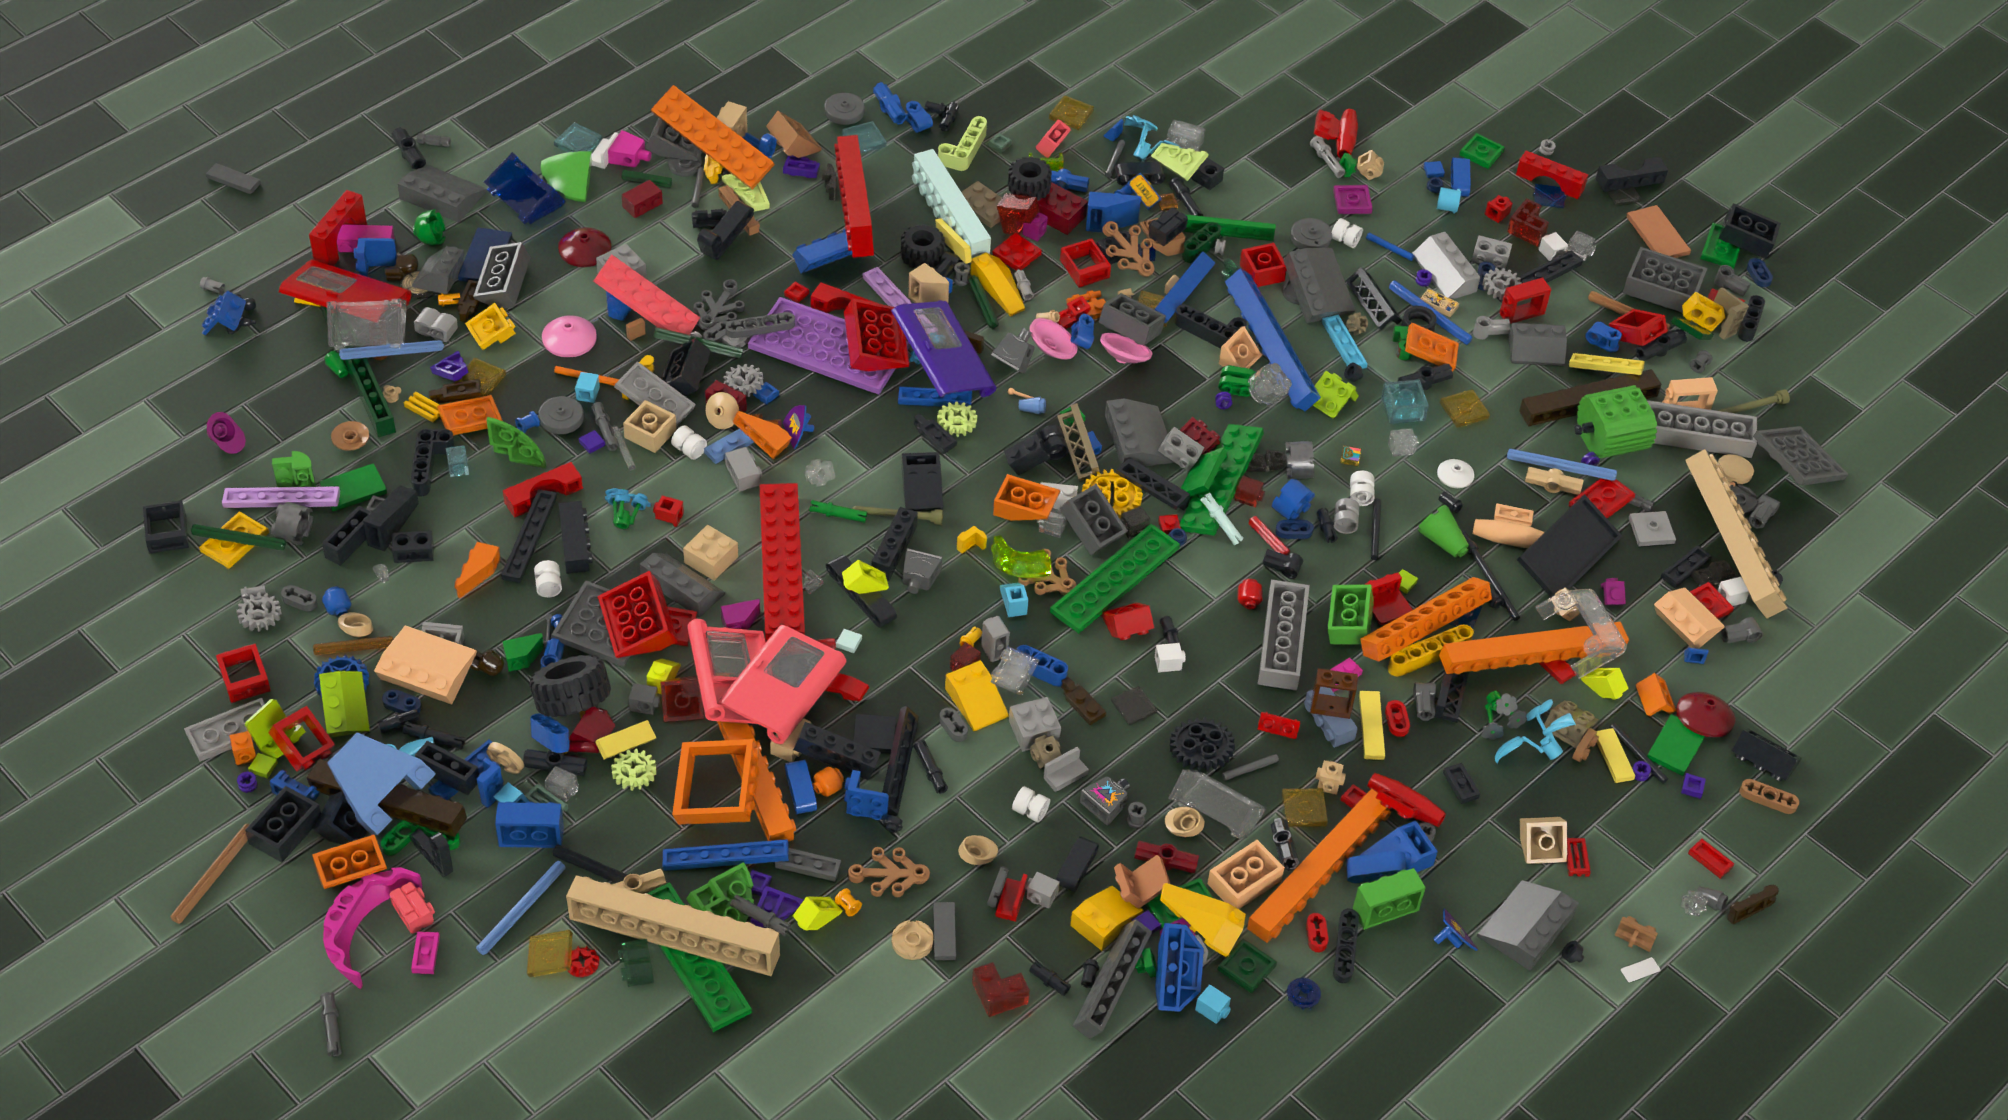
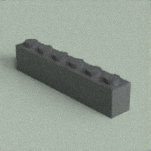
[1073,919,1152,1039]

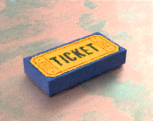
[1127,172,1162,210]

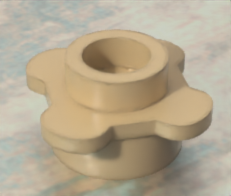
[383,385,402,403]

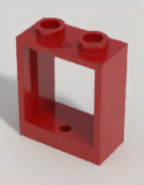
[1060,238,1111,288]
[1500,278,1551,324]
[1609,309,1668,346]
[216,644,271,703]
[268,706,335,772]

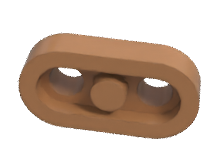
[1572,728,1599,762]

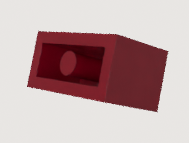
[621,180,663,218]

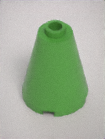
[1418,505,1469,558]

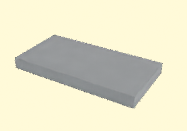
[614,361,696,427]
[184,698,265,762]

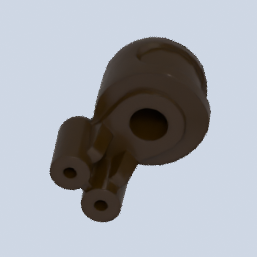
[385,253,418,281]
[470,648,504,676]

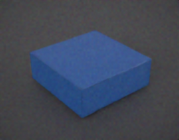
[1424,161,1445,178]
[753,382,779,405]

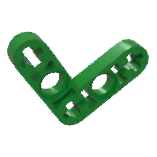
[381,820,461,856]

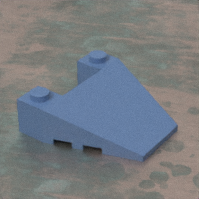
[327,733,436,835]

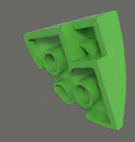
[541,151,592,202]
[486,417,547,468]
[686,862,754,923]

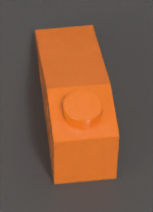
[733,411,792,459]

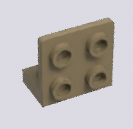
[1714,287,1749,340]
[1544,700,1599,748]

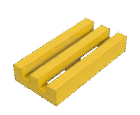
[403,391,440,423]

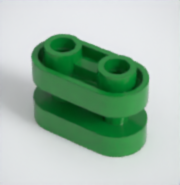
[1218,365,1257,397]

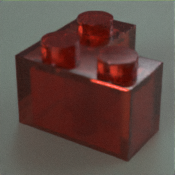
[997,193,1040,235]
[1507,198,1549,247]
[972,962,1030,1017]

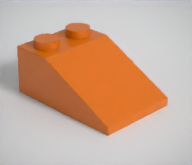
[993,474,1060,521]

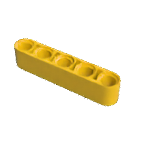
[1388,624,1474,677]

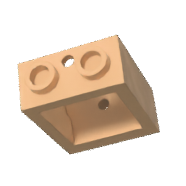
[1662,377,1718,410]

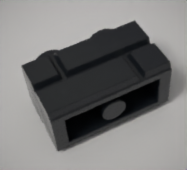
[1149,207,1188,246]

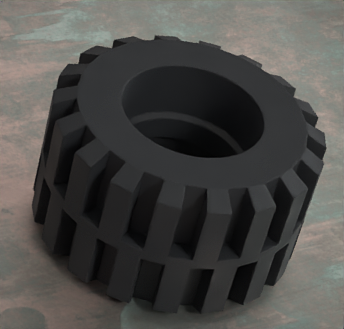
[1008,156,1052,202]
[901,224,945,268]

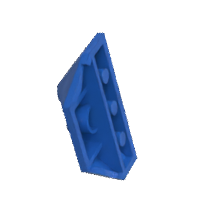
[1155,923,1204,1012]

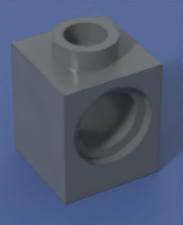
[629,683,661,715]

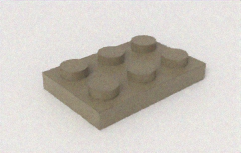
[961,181,1015,228]

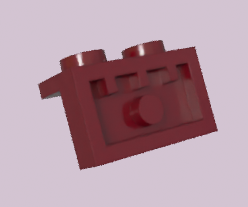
[1180,417,1220,455]

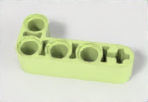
[938,116,987,171]

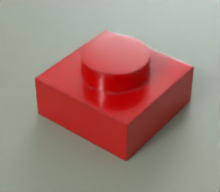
[1158,514,1181,535]

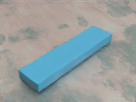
[1322,314,1368,369]

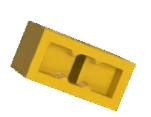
[1682,292,1725,332]

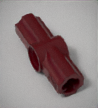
[1134,841,1199,874]

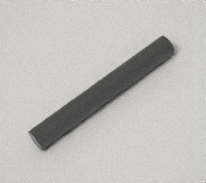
[1105,140,1125,178]
[691,167,705,208]
[1222,754,1279,781]

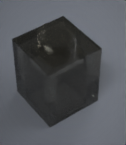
[1121,506,1150,539]

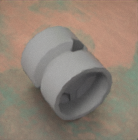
[1334,498,1360,534]

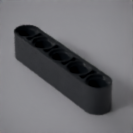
[826,555,897,628]

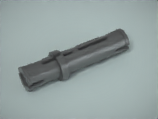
[591,402,619,451]
[730,895,791,936]
[320,992,342,1057]

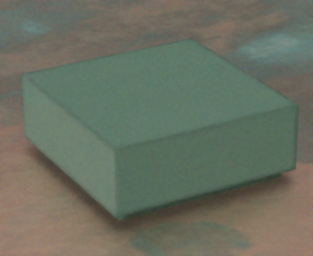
[988,133,1012,153]

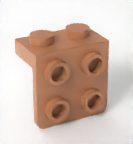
[1114,855,1170,909]

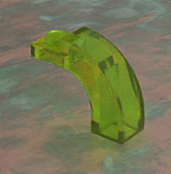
[991,535,1051,578]

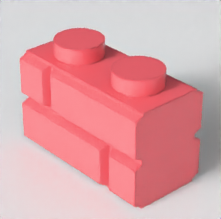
[1035,120,1071,158]
[389,882,435,934]

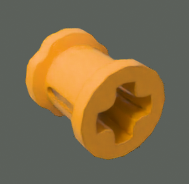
[835,888,862,917]

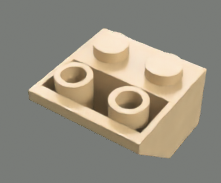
[908,263,949,303]

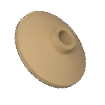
[706,392,739,429]

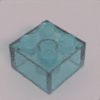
[1381,379,1429,424]

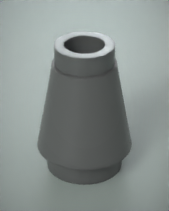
[1695,886,1728,911]

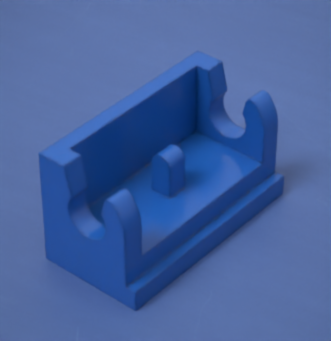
[269,770,320,801]

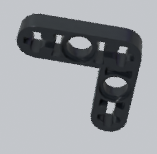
[410,829,453,877]

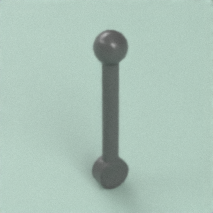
[544,614,553,647]

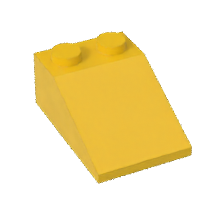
[945,660,1009,731]
[1070,886,1144,951]

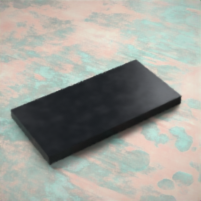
[1516,494,1622,598]

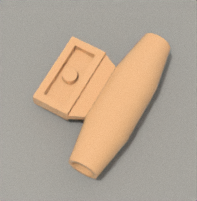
[1472,504,1544,548]

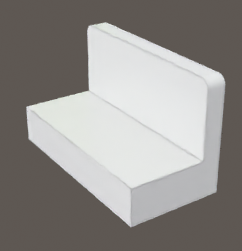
[592,132,618,169]

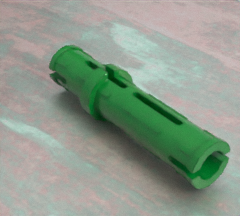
[809,500,868,523]

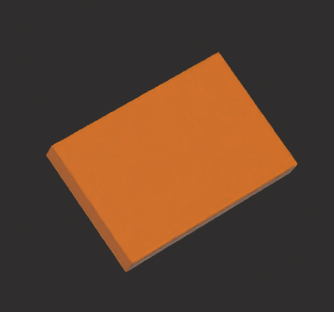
[1405,322,1459,372]
[437,395,503,435]

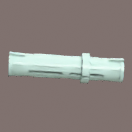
[1201,493,1243,545]

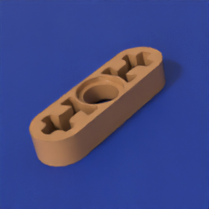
[1740,779,1799,814]

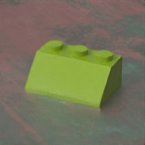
[319,671,370,737]

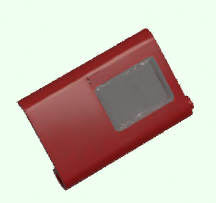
[279,259,411,324]

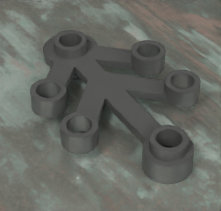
[694,279,745,331]

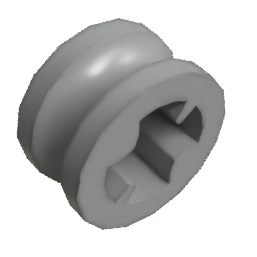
[1539,139,1556,155]
[1214,239,1226,256]

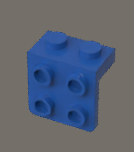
[354,238,397,277]
[202,291,246,335]
[844,770,889,820]

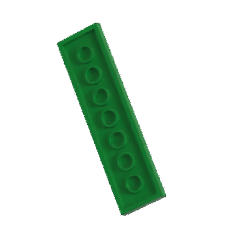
[1179,424,1264,536]
[1050,524,1180,634]
[646,882,752,1032]

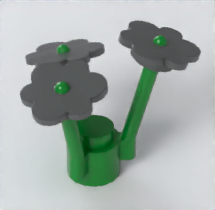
[1482,690,1527,740]

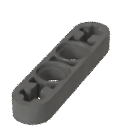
[726,312,795,338]

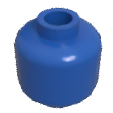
[322,586,352,617]

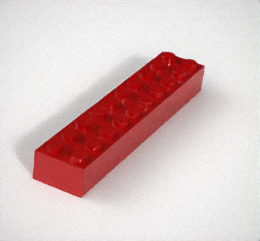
[834,135,874,258]
[760,483,805,645]

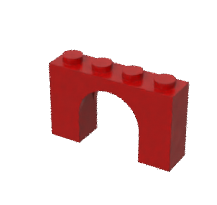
[309,190,367,266]

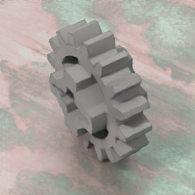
[1482,268,1522,300]
[723,364,764,397]
[236,592,282,632]

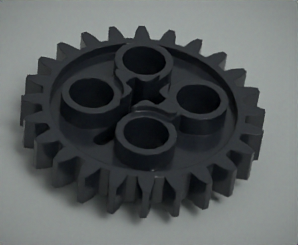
[1169,717,1235,772]

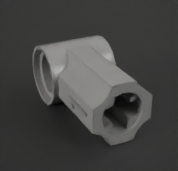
[1473,316,1510,340]

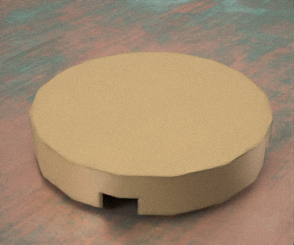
[1718,454,1754,484]
[486,742,524,774]
[891,920,934,960]

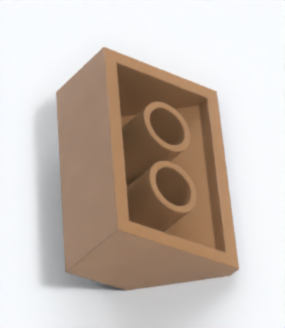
[766,111,822,158]

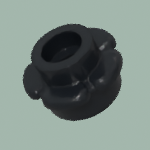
[883,815,903,833]

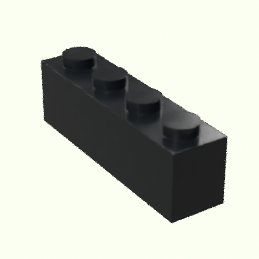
[558,501,593,574]

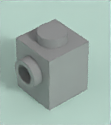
[1025,872,1059,909]

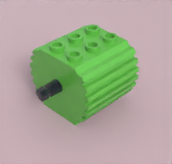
[1574,385,1657,459]

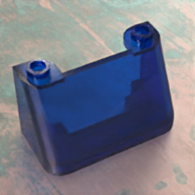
[484,152,566,224]

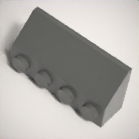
[473,242,531,309]
[640,553,725,617]

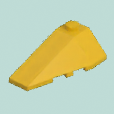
[971,252,1025,317]
[1160,883,1246,957]

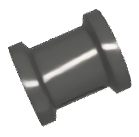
[954,262,970,286]
[1690,350,1713,373]
[1127,802,1147,829]

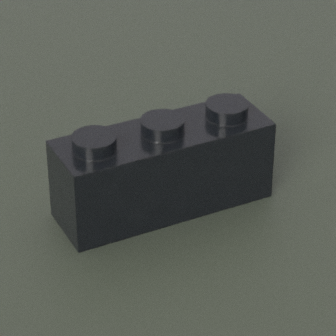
[322,506,371,566]
[415,741,479,795]

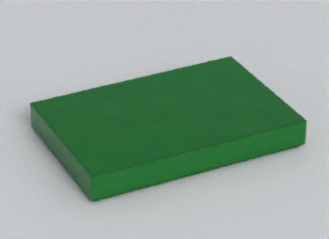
[1700,223,1741,269]
[1181,447,1227,496]
[319,463,387,512]
[1647,714,1705,776]
[1145,878,1213,930]

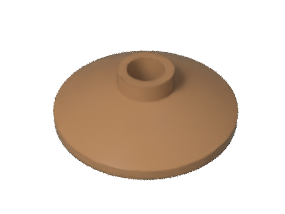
[331,421,369,451]

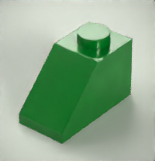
[502,633,544,671]

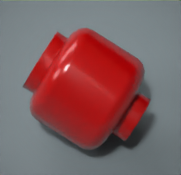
[1238,579,1263,609]

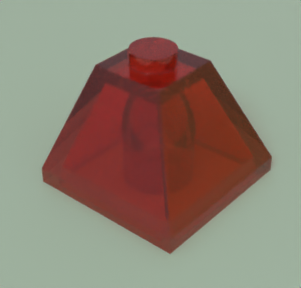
[661,676,704,722]

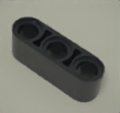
[1115,162,1166,186]
[1738,295,1765,342]
[1056,836,1099,892]

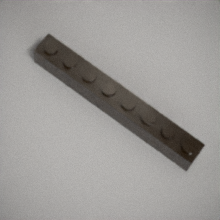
[1519,369,1662,427]
[306,759,467,837]

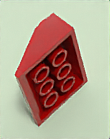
[844,298,909,371]
[598,571,678,658]

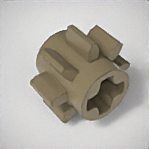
[1346,312,1368,335]

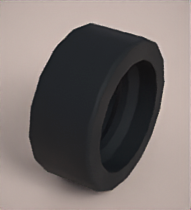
[1401,306,1437,332]

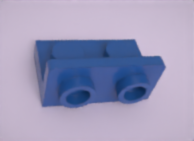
[477,758,504,808]

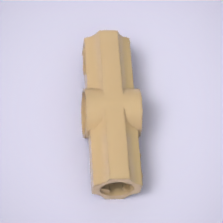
[1525,467,1584,495]
[612,869,666,894]

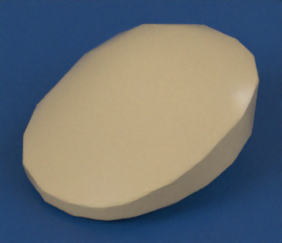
[338,612,373,637]
[1165,807,1205,837]
[958,835,998,865]

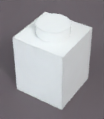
[1539,232,1568,261]
[1717,577,1749,606]
[1155,643,1185,673]

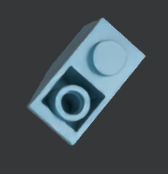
[1000,583,1028,617]

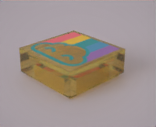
[1340,445,1362,466]

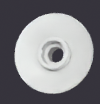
[1437,459,1474,488]

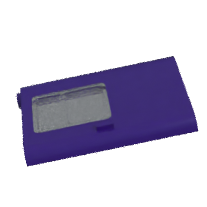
[891,300,997,397]

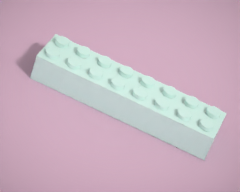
[912,149,991,269]

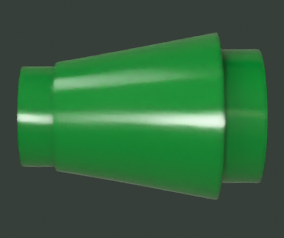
[324,351,349,378]

